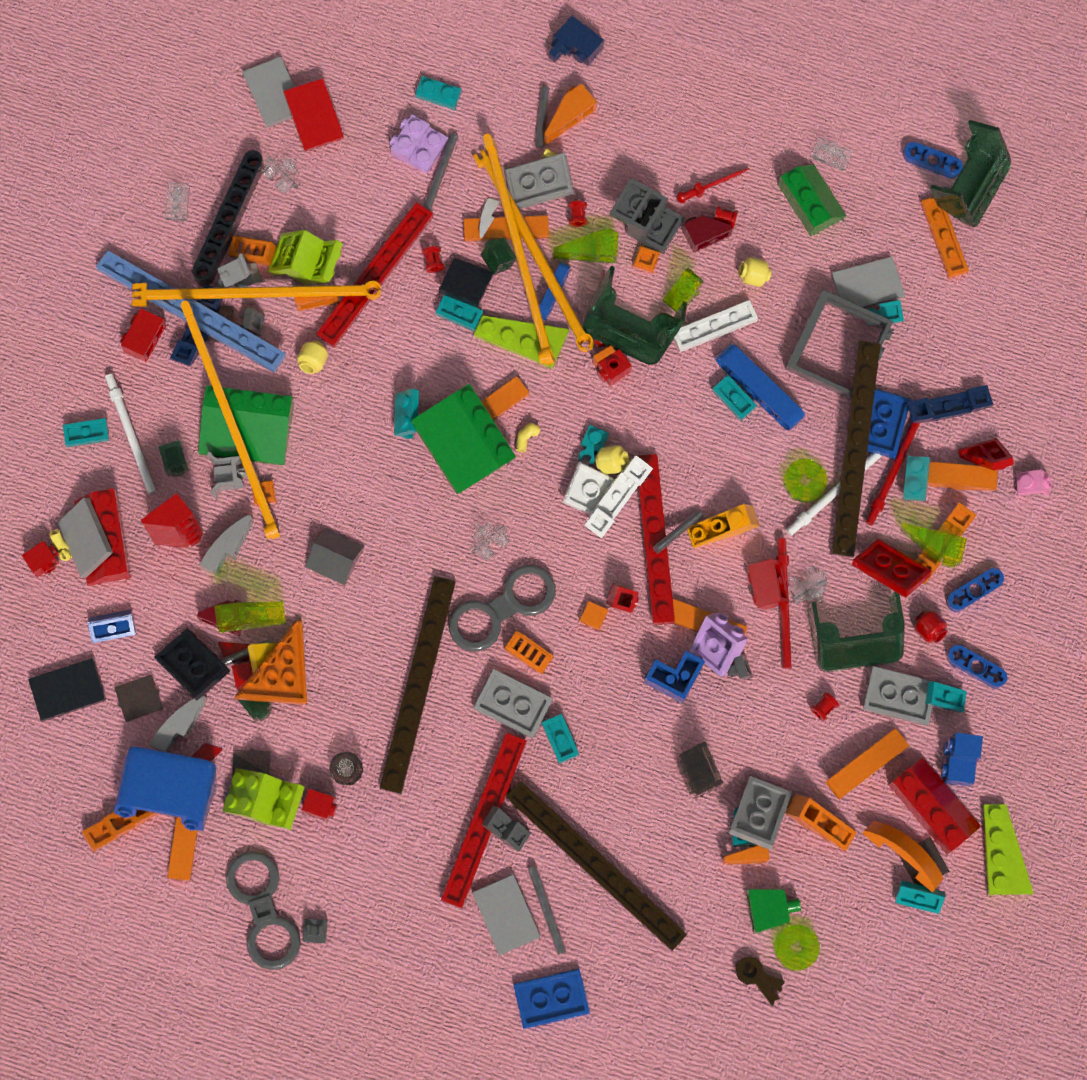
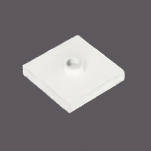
[562,462,615,515]

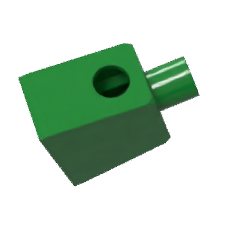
[746,889,801,935]

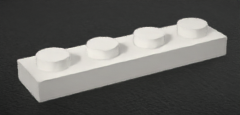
[671,300,758,353]

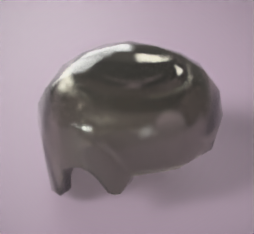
[329,752,364,786]

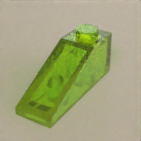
[553,229,619,264]
[900,523,967,569]
[215,601,286,633]

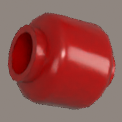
[914,611,948,643]

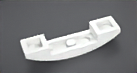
[584,455,653,538]

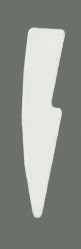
[480,198,499,238]

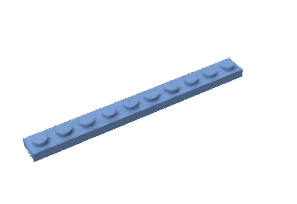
[96,250,286,373]

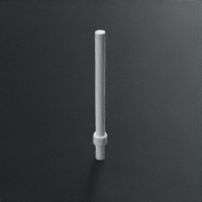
[105,374,156,495]
[785,453,882,536]

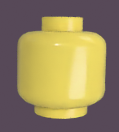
[738,257,771,287]
[297,341,328,374]
[596,445,629,474]

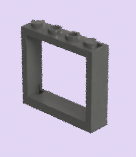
[785,290,894,400]

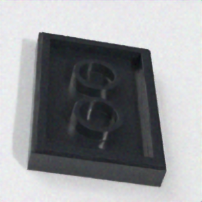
[154,628,230,701]
[28,658,106,722]

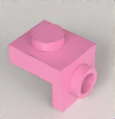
[1016,469,1052,496]

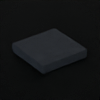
[438,258,494,308]

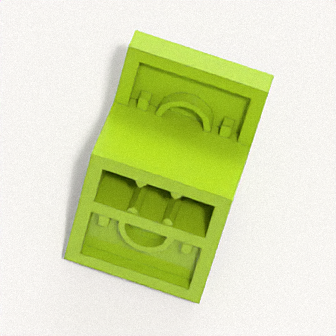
[268,230,343,285]
[222,768,305,830]

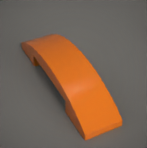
[916,502,977,584]
[862,820,944,892]

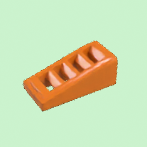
[228,235,276,266]
[294,296,339,311]
[505,631,554,675]
[722,845,769,865]

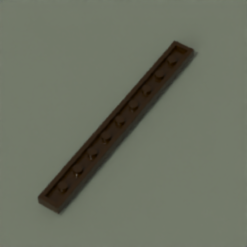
[831,341,881,558]
[380,576,456,795]
[505,781,687,952]

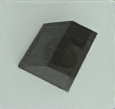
[676,741,723,799]

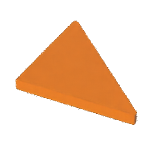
[235,620,307,705]

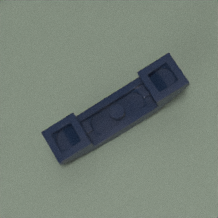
[170,284,223,367]
[907,385,993,423]

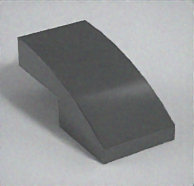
[482,806,531,852]

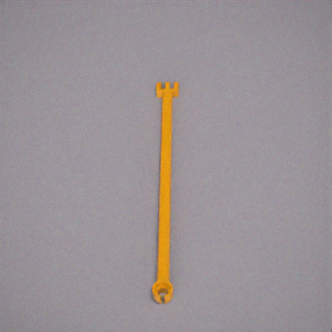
[483,133,555,365]
[472,149,594,352]
[132,281,381,307]
[181,301,280,540]

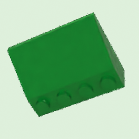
[410,384,516,495]
[198,385,294,466]

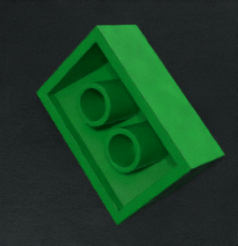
[778,164,847,237]

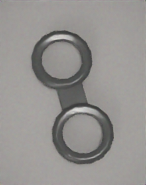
[449,565,556,652]
[226,851,301,970]

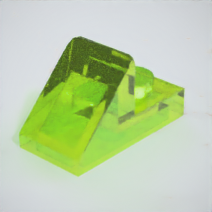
[663,268,704,314]

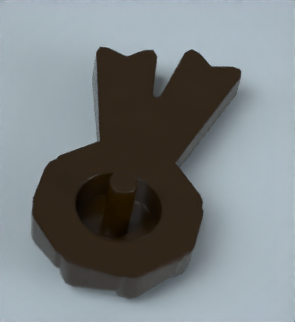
[735,956,785,1006]

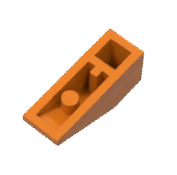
[544,83,597,145]
[785,794,857,851]

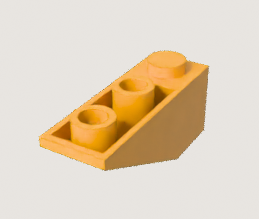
[687,504,760,548]

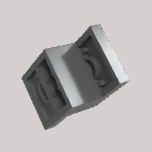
[610,178,685,255]

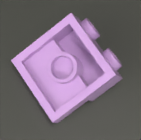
[389,115,448,174]
[689,613,748,677]

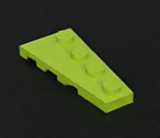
[474,315,570,369]
[982,804,1034,895]

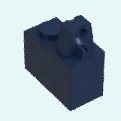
[548,16,604,66]

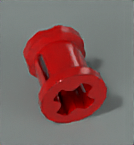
[568,200,588,227]
[714,206,738,229]
[422,246,444,273]
[810,692,840,722]

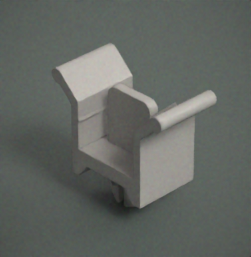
[217,254,264,288]
[207,452,248,499]

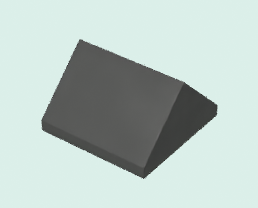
[305,529,364,586]

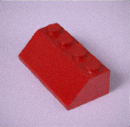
[74,488,131,586]
[140,493,203,548]
[889,757,981,855]

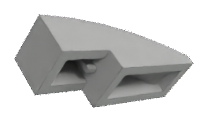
[199,515,254,577]
[149,696,208,753]

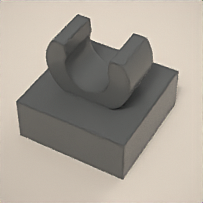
[238,308,265,336]
[727,655,753,680]
[303,919,328,944]

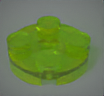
[783,459,828,503]
[774,925,820,971]

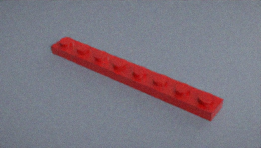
[316,202,434,348]
[636,454,675,625]
[441,733,527,909]

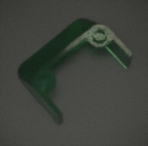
[930,120,1011,228]
[582,266,687,365]
[807,591,905,672]

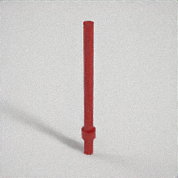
[865,422,920,526]
[776,538,792,669]

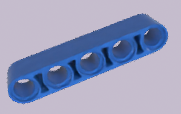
[715,343,805,431]

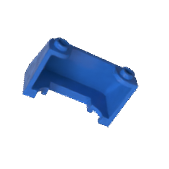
[114,747,217,831]

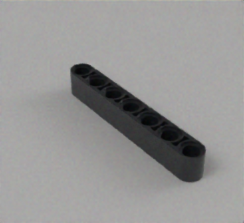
[192,150,264,287]

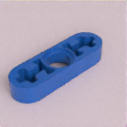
[903,142,963,179]
[539,262,571,320]
[946,568,1004,612]
[947,645,1007,689]

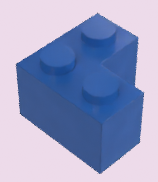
[644,651,705,704]
[941,732,983,787]

